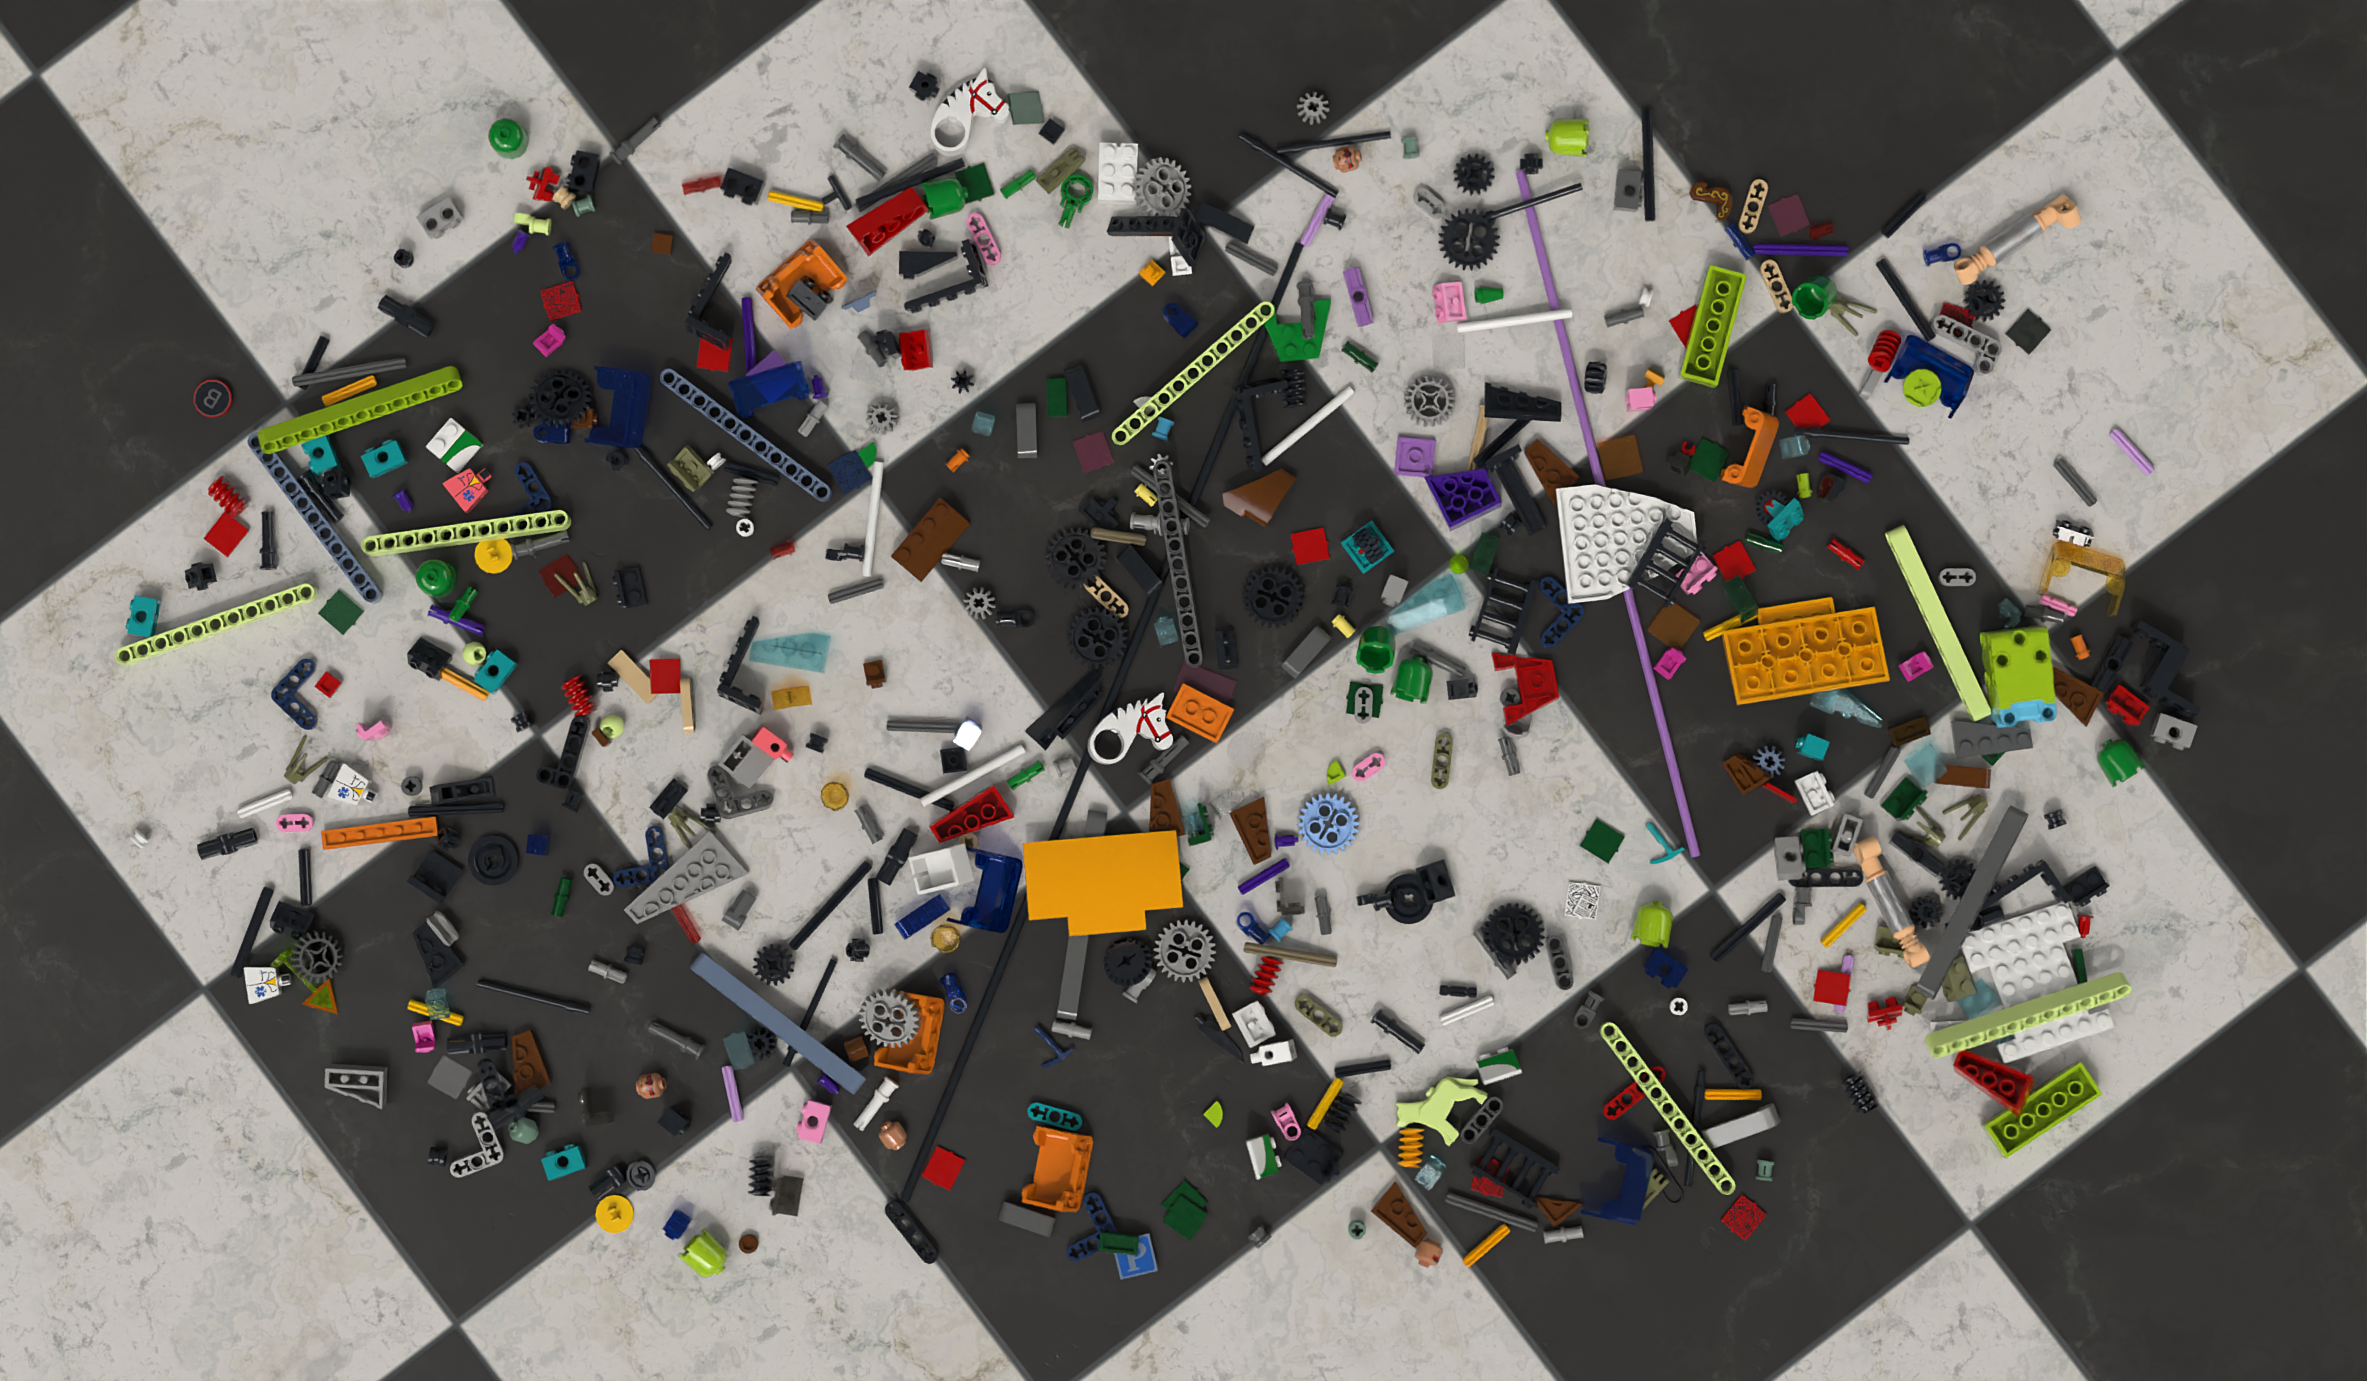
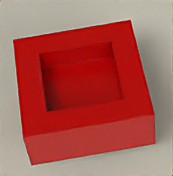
[314,671,343,698]

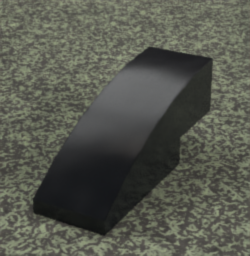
[1195,202,1254,244]

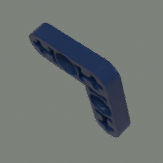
[502,462,553,531]
[1539,577,1584,649]
[271,659,318,730]
[613,826,669,887]
[1066,1192,1118,1262]

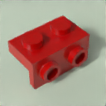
[899,329,933,371]
[2104,684,2150,726]

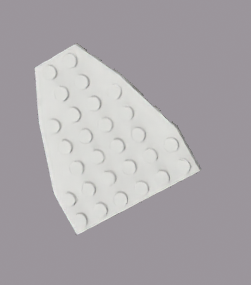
[1555,485,1697,603]

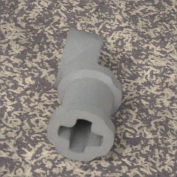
[1122,968,1157,1003]

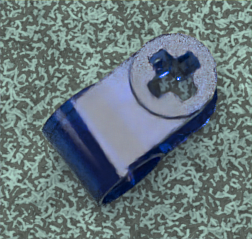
[1163,303,1198,339]
[533,423,571,444]

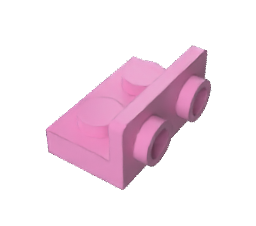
[1432,282,1467,324]
[1675,554,1718,595]

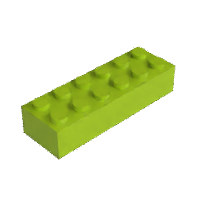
[1678,265,1747,388]
[1981,1061,2102,1158]

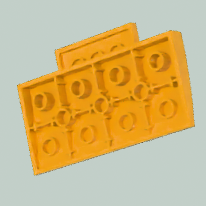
[1722,597,1890,705]
[1022,830,1183,936]

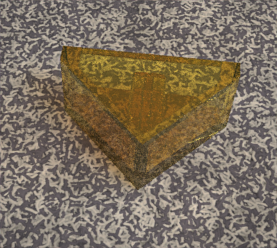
[771,686,812,711]

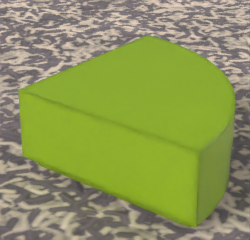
[1327,760,1346,785]
[1203,1101,1223,1128]

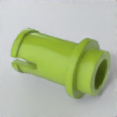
[1796,473,1813,498]

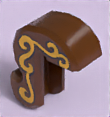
[1689,181,1732,223]

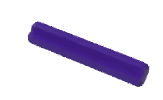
[1818,451,1872,483]
[1238,859,1290,895]

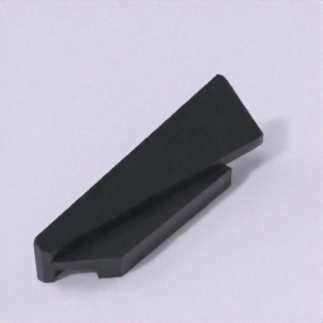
[1025,670,1104,751]

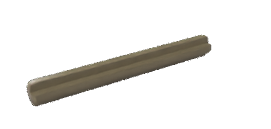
[1244,942,1337,967]

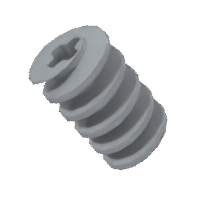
[726,477,758,519]

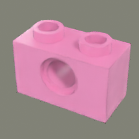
[1625,387,1656,412]
[796,1100,832,1144]

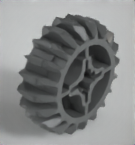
[290,931,343,983]

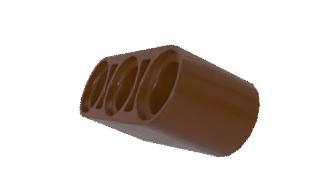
[1934,764,1991,789]

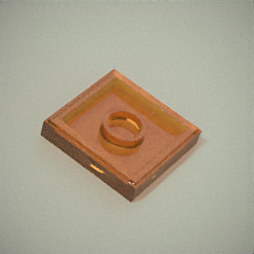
[1597,435,1643,481]
[1646,603,1700,650]

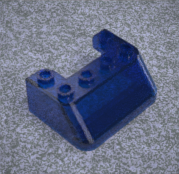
[584,366,651,449]

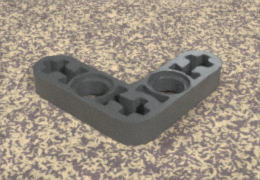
[707,766,773,819]

